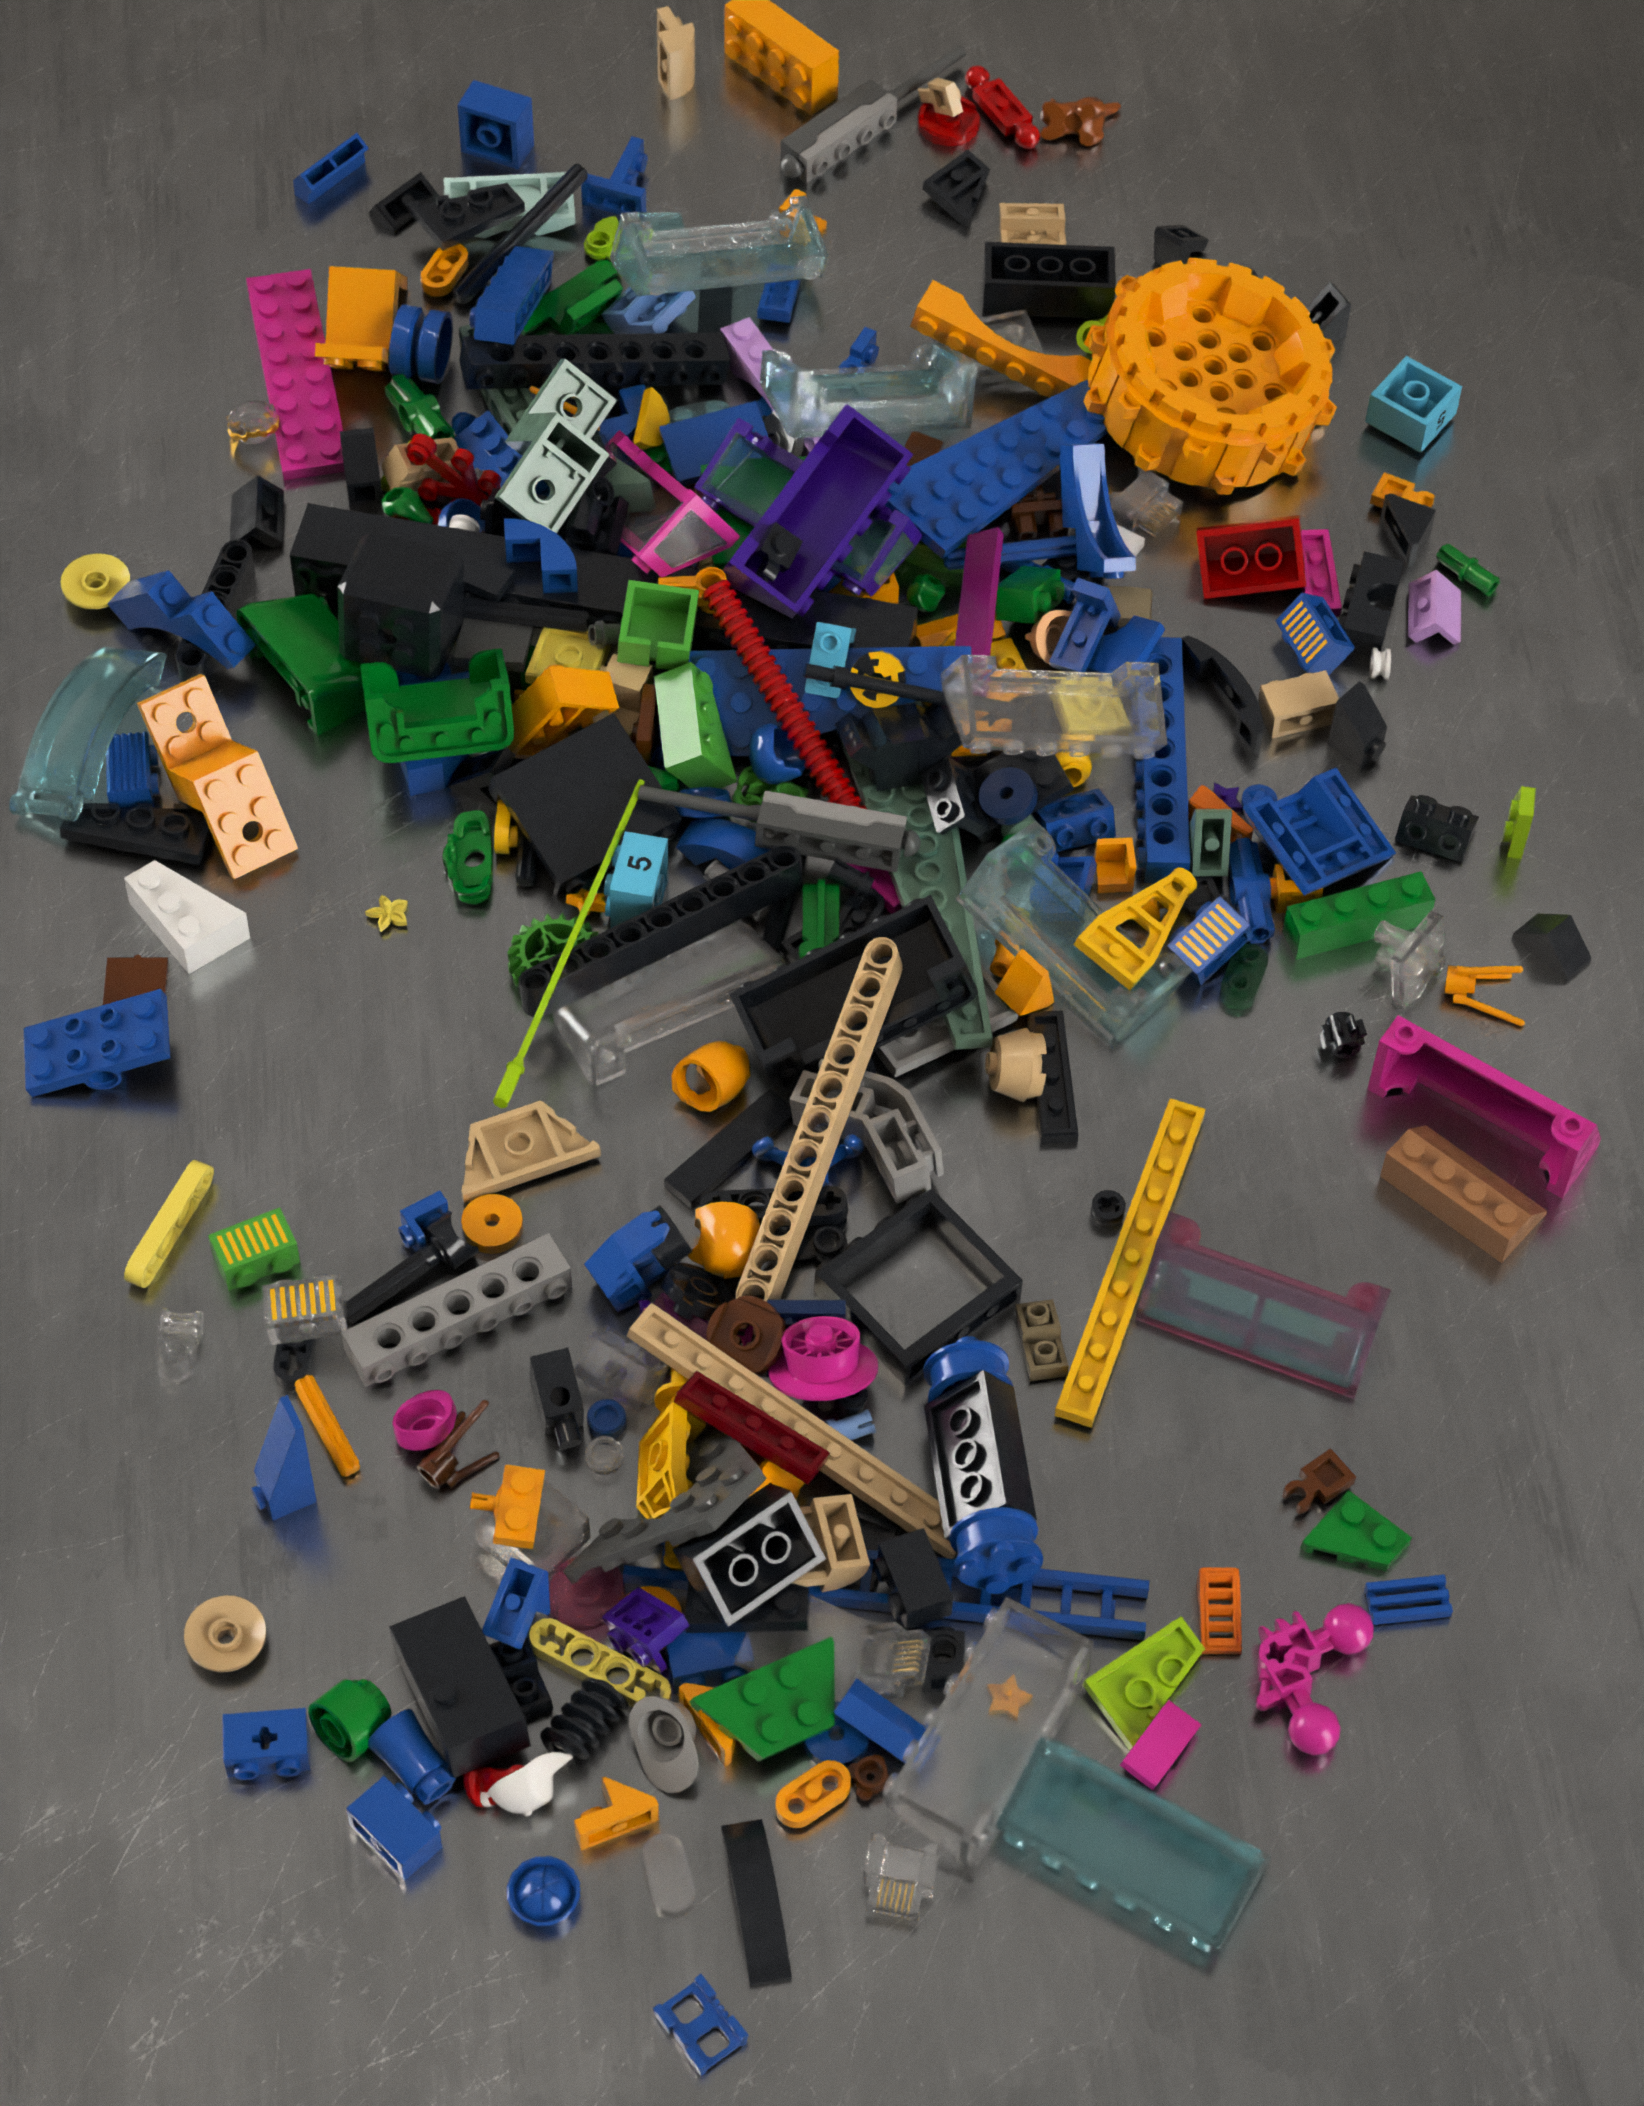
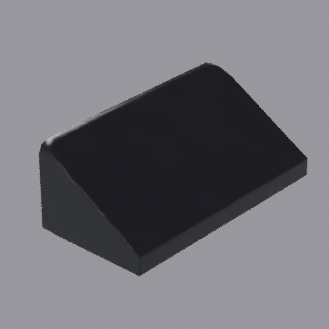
[369,172,440,233]

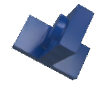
[581,136,648,221]
[1049,577,1121,678]

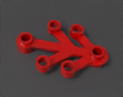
[407,434,501,507]

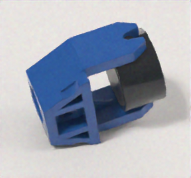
[584,1205,693,1312]

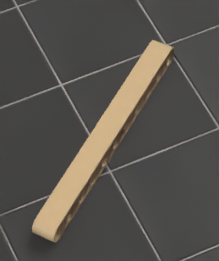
[735,937,903,1302]

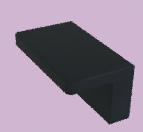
[230,475,284,549]

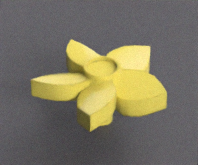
[365,895,408,932]

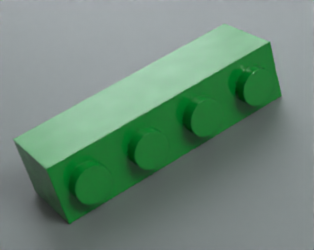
[1282,871,1436,960]

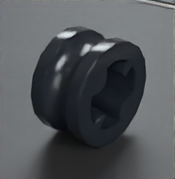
[1090,1190,1126,1229]

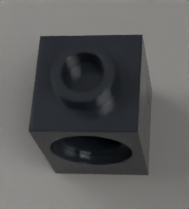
[922,1626,965,1693]

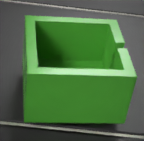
[617,580,699,670]

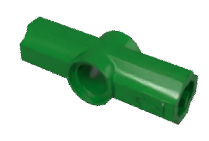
[385,374,455,440]

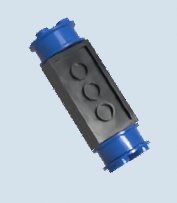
[923,1336,1043,1594]

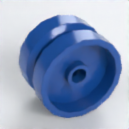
[389,304,453,384]

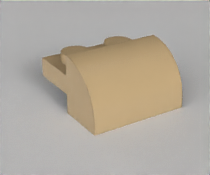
[657,6,695,100]
[792,1494,870,1592]

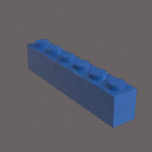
[469,246,554,345]

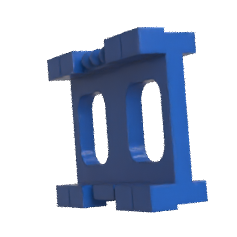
[653,1974,748,2076]

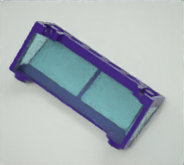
[694,417,922,597]

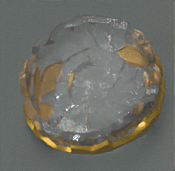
[226,400,279,445]

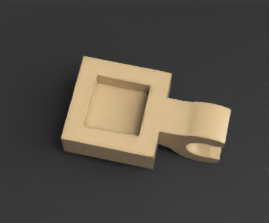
[917,78,963,117]

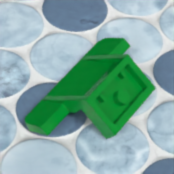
[521,260,624,335]

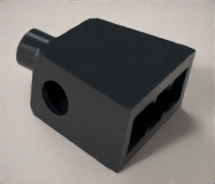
[530,1348,584,1449]

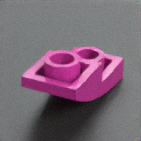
[1120,1700,1201,1791]

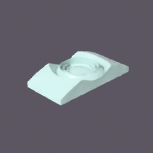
[444,172,575,239]

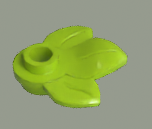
[584,216,645,265]

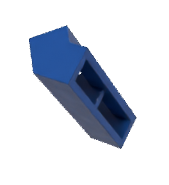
[833,1678,940,1772]

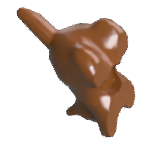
[1040,97,1121,146]

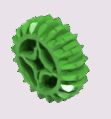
[507,913,599,1002]

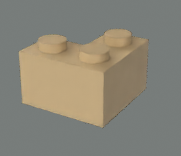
[593,653,653,746]

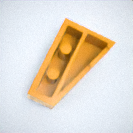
[508,665,619,759]

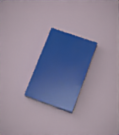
[659,401,768,486]

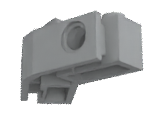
[789,1058,944,1204]

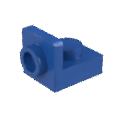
[398,1190,449,1251]

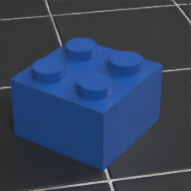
[457,80,534,170]

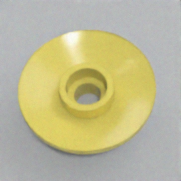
[61,553,131,609]

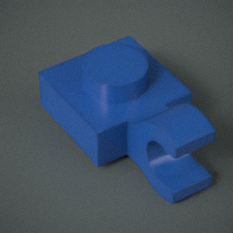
[838,327,879,386]

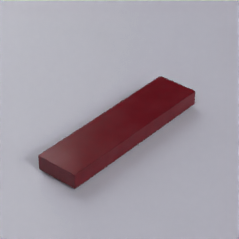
[673,1370,830,1484]

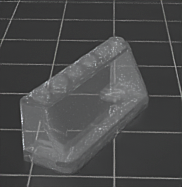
[941,655,1167,759]
[553,922,787,1088]
[882,1597,1094,1870]

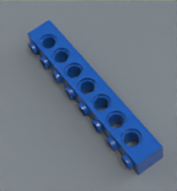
[1132,637,1190,883]

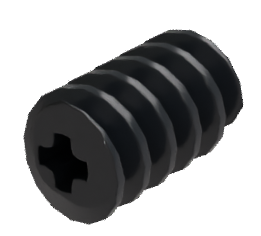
[540,1678,629,1769]

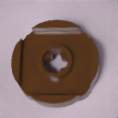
[706,1295,787,1374]

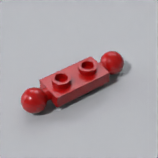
[965,65,1040,149]

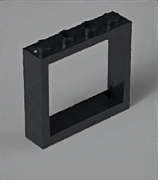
[814,1188,1023,1386]

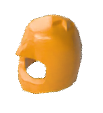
[671,1041,751,1112]
[688,1202,760,1279]

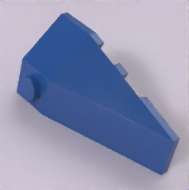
[251,1395,317,1520]

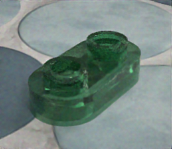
[1220,944,1268,1010]

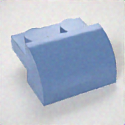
[601,276,696,334]

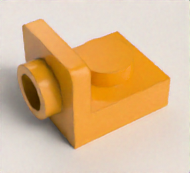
[1269,864,1323,913]

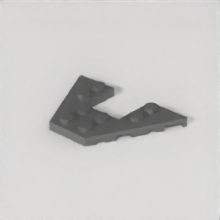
[563,1425,767,1584]

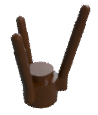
[417,1400,499,1489]

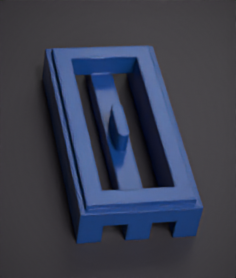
[1364,1575,1453,1625]

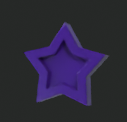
[1213,782,1243,813]

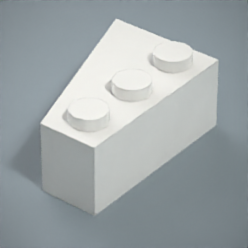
[124,860,250,974]

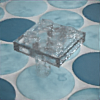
[1374,910,1446,1011]

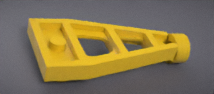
[1073,868,1197,991]

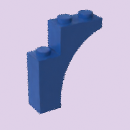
[1060,443,1136,579]
[107,570,255,669]

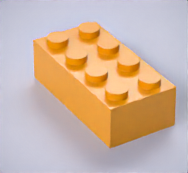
[724,0,839,116]

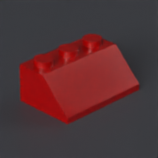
[1196,515,1307,599]

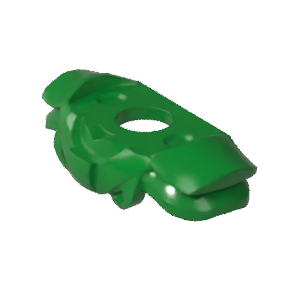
[442,810,492,904]

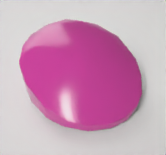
[392,1390,457,1451]

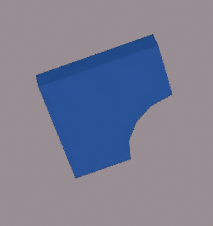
[1085,615,1165,686]

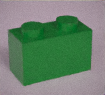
[996,566,1065,624]

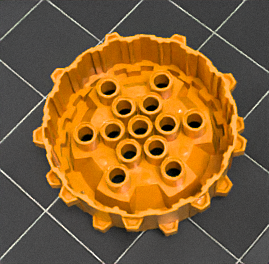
[1083,258,1337,495]

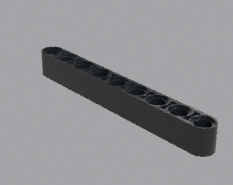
[519,846,803,1017]

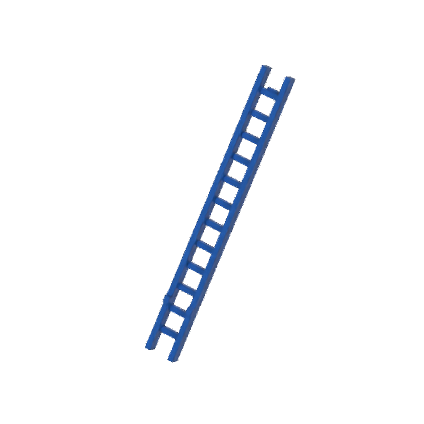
[623,1542,1150,1640]

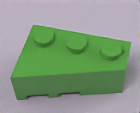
[654,662,737,788]

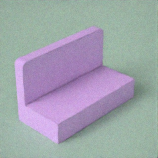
[1408,570,1461,645]

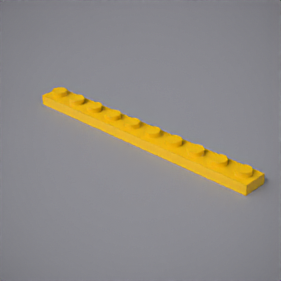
[1054,1098,1206,1428]

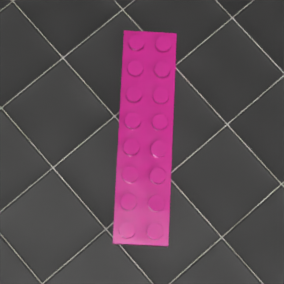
[246,269,344,481]

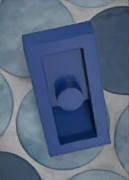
[482,1557,550,1649]

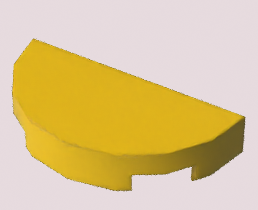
[633,387,670,450]

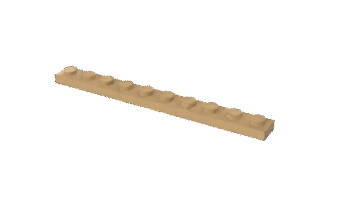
[627,1302,958,1559]

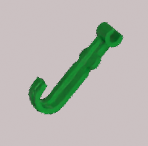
[799,879,839,959]

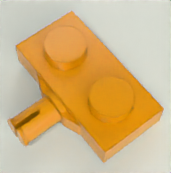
[470,1464,545,1549]

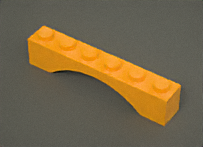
[910,280,1091,398]

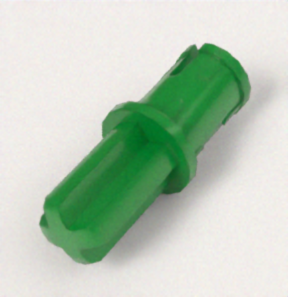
[1436,544,1500,596]

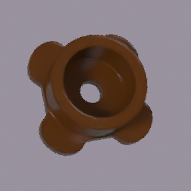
[847,1755,894,1801]

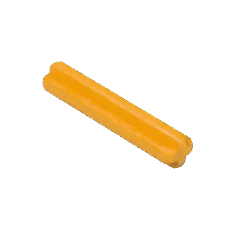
[294,1375,360,1477]

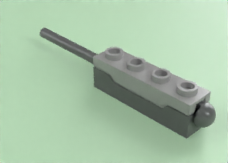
[780,45,966,183]
[638,785,921,872]

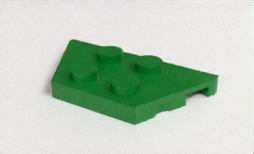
[689,1636,835,1762]

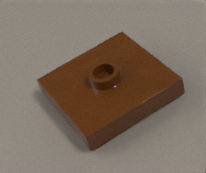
[632,684,658,767]

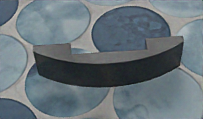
[1182,635,1263,756]
[721,1819,792,1987]

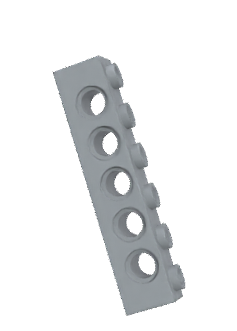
[341,1233,572,1387]

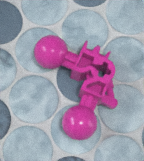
[1256,1603,1374,1756]

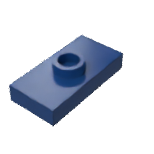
[757,266,802,323]

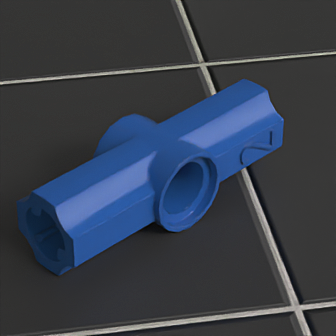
[1228,838,1275,944]

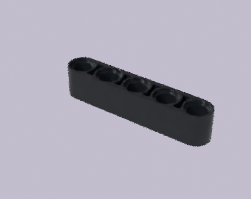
[175,539,255,682]

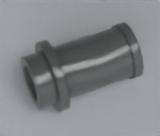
[588,621,621,648]

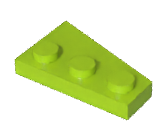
[1082,1616,1205,1751]

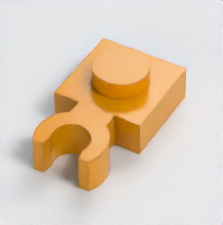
[1370,472,1435,508]

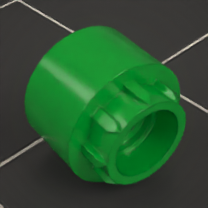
[308,1679,392,1762]

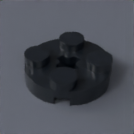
[661,1263,736,1321]

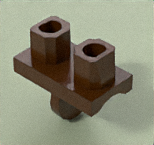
[1008,484,1069,540]

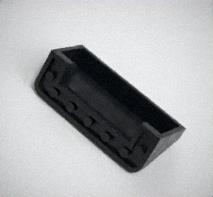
[729,895,978,1092]

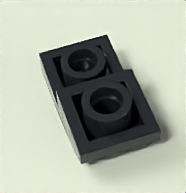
[489,1637,553,1720]

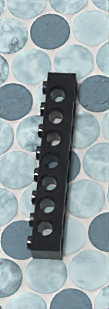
[459,332,731,389]

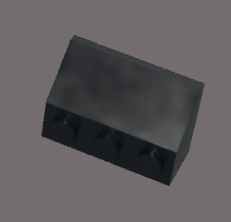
[672,1483,826,1627]

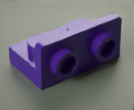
[602,1587,690,1673]

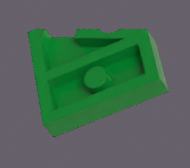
[1300,1490,1412,1571]

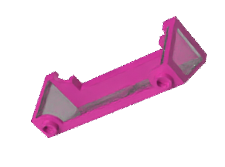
[608,430,741,578]

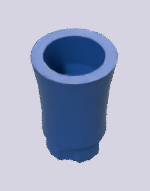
[368,1709,456,1805]

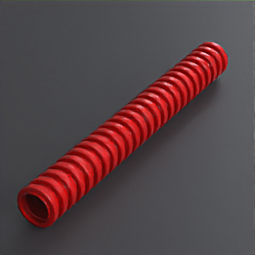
[702,580,867,809]

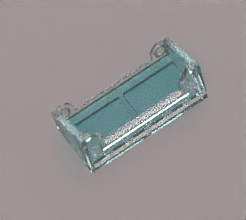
[610,196,829,296]
[760,342,977,438]
[956,820,1193,1050]

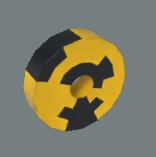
[850,650,907,708]

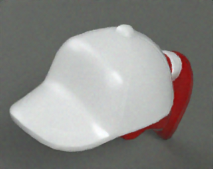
[463,1752,573,1817]

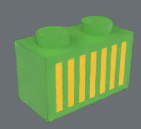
[208,1207,300,1291]

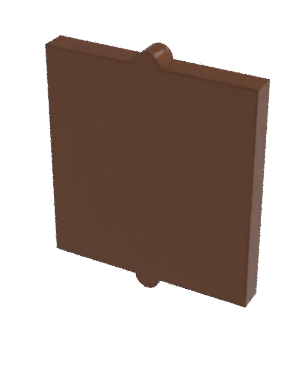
[103,954,169,1005]

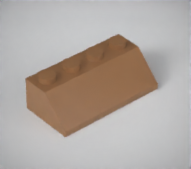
[1380,1125,1547,1263]

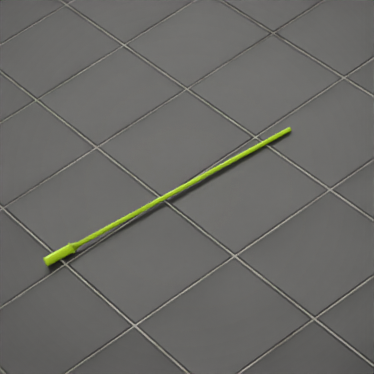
[493,779,645,1108]

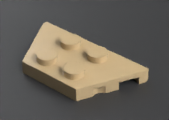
[461,1100,601,1203]

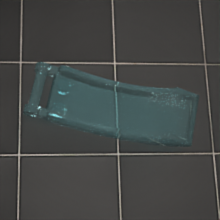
[9,647,167,822]

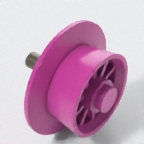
[768,1316,878,1411]

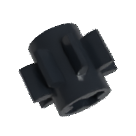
[1319,1012,1367,1058]

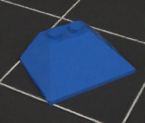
[1243,768,1396,896]

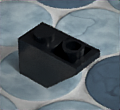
[340,428,383,507]

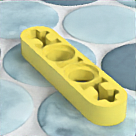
[124,1160,214,1288]
[529,1618,671,1707]

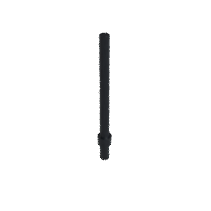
[803,663,1012,719]

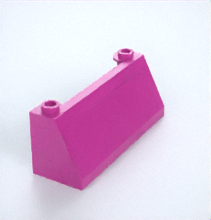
[1367,1015,1601,1199]

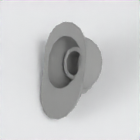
[628,1696,699,1793]

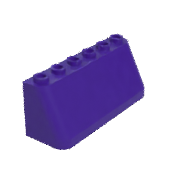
[722,403,914,619]

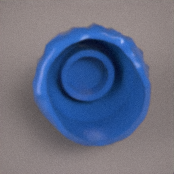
[749,723,805,785]

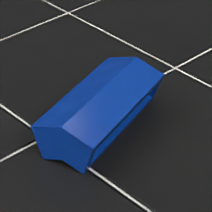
[293,133,369,204]

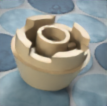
[985,1028,1047,1102]

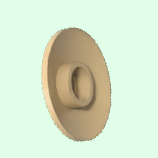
[184,1595,266,1672]

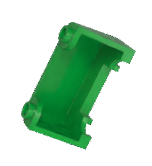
[236,594,366,736]
[360,648,514,763]

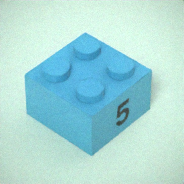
[1365,356,1462,453]
[604,831,669,928]

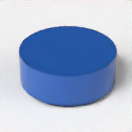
[587,1399,626,1440]

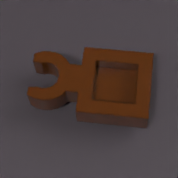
[1282,1448,1356,1514]

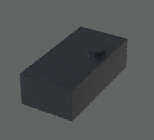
[983,242,1116,319]
[389,1596,531,1778]

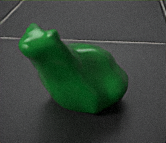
[382,487,433,524]

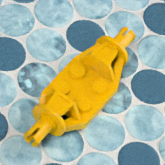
[636,1367,706,1569]

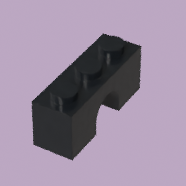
[1338,551,1404,657]

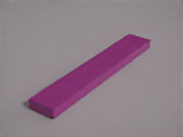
[949,527,1004,709]

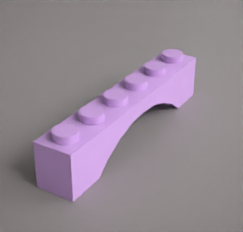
[720,317,829,457]

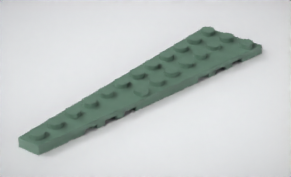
[836,730,993,1050]

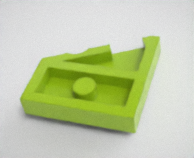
[1502,786,1536,859]

